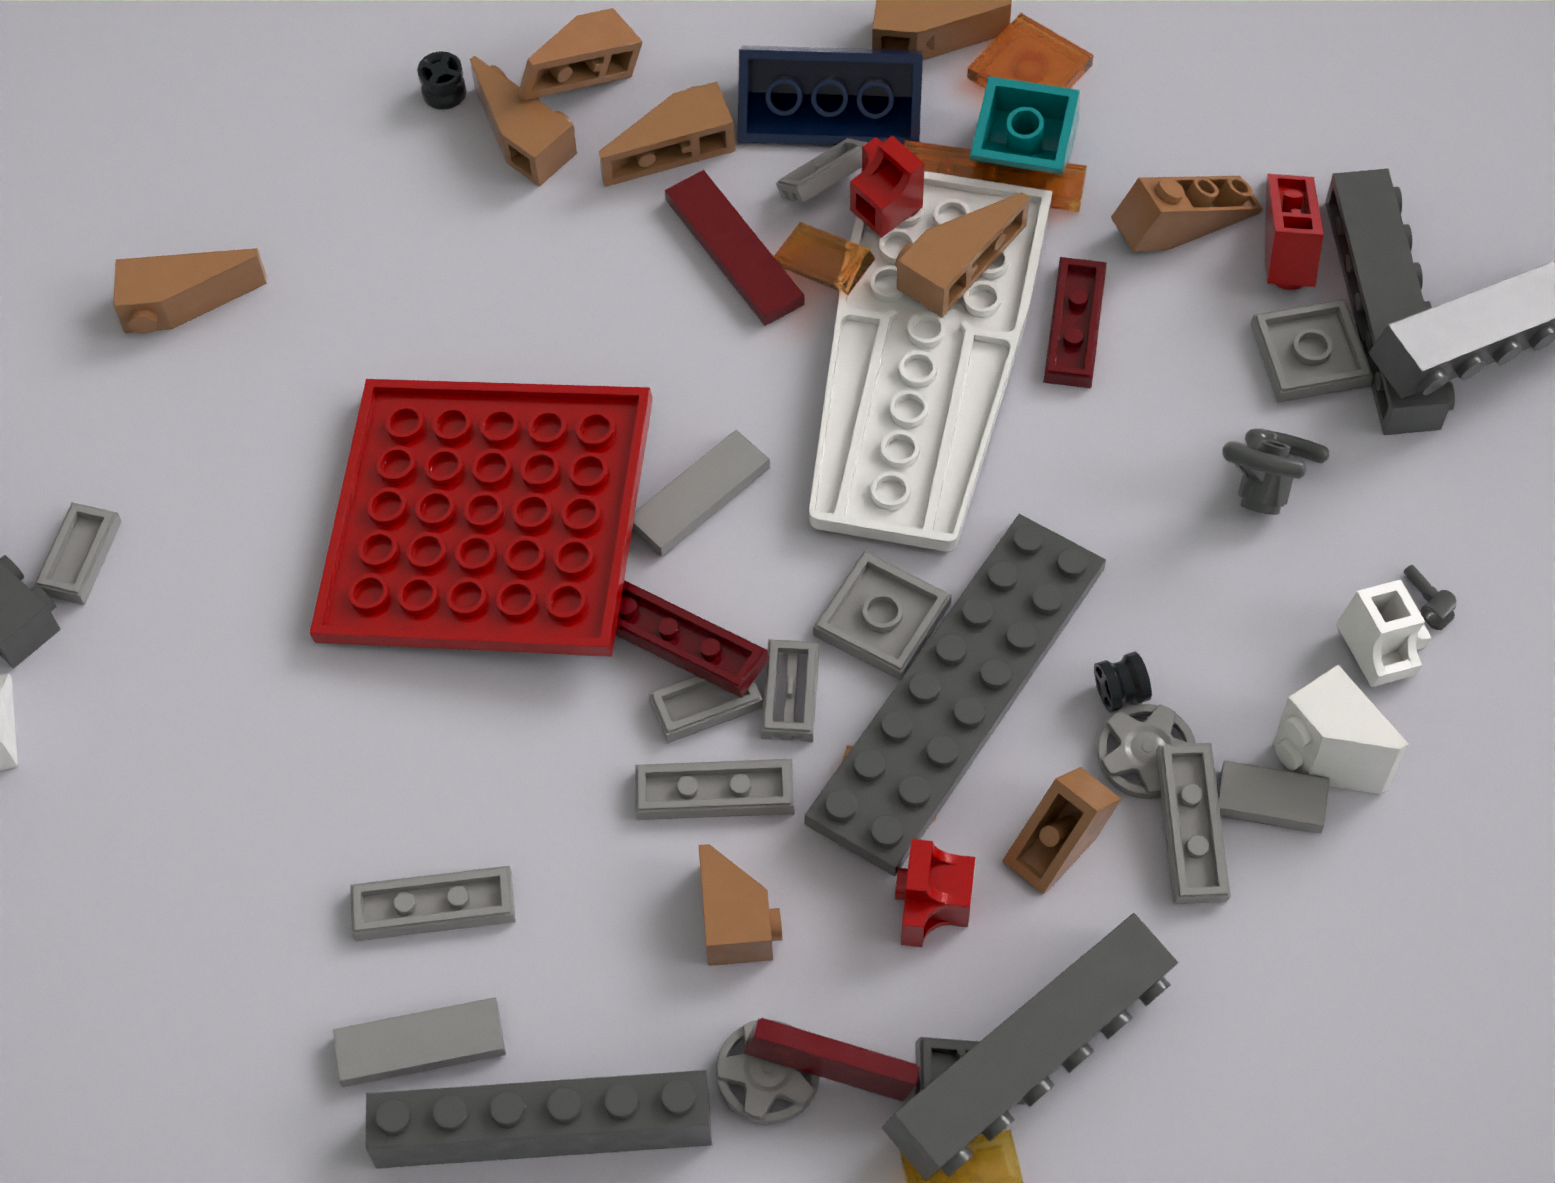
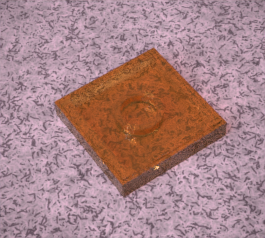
[967,13,1094,89]

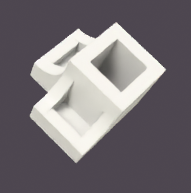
[1336,580,1432,687]

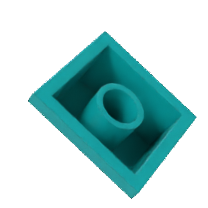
[970,76,1080,175]

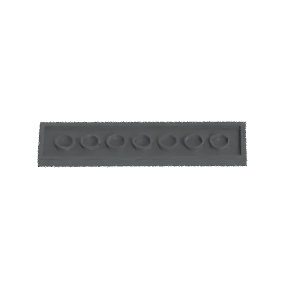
[804,514,1106,877]

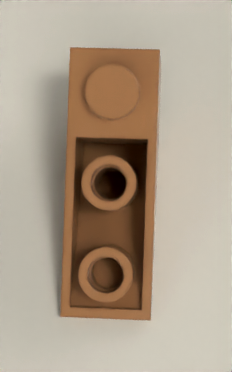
[872,0,1012,60]
[470,55,577,187]
[1111,176,1263,252]

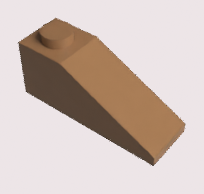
[518,8,643,101]
[599,81,735,187]
[895,192,1030,317]
[113,248,267,334]

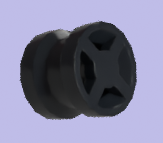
[417,51,467,110]
[1094,651,1152,712]

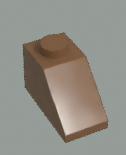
[1002,767,1122,894]
[699,844,782,966]

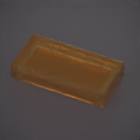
[773,222,875,295]

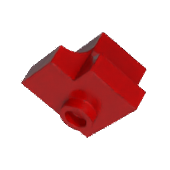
[850,136,925,238]
[895,839,976,947]

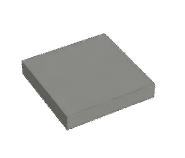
[1251,299,1374,403]
[813,551,952,680]

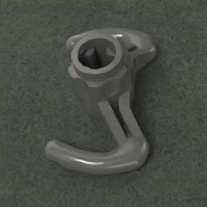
[1222,428,1329,515]

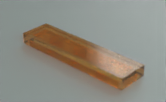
[904,140,1087,212]

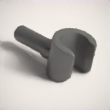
[1404,565,1456,630]

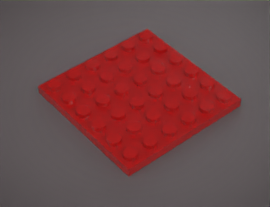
[310,379,653,657]

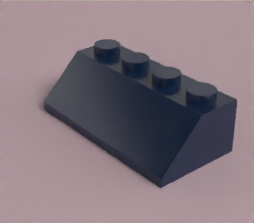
[737,45,923,148]

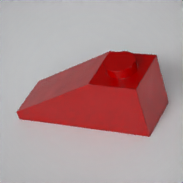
[1265,174,1324,290]

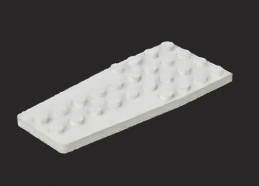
[809,171,1052,552]

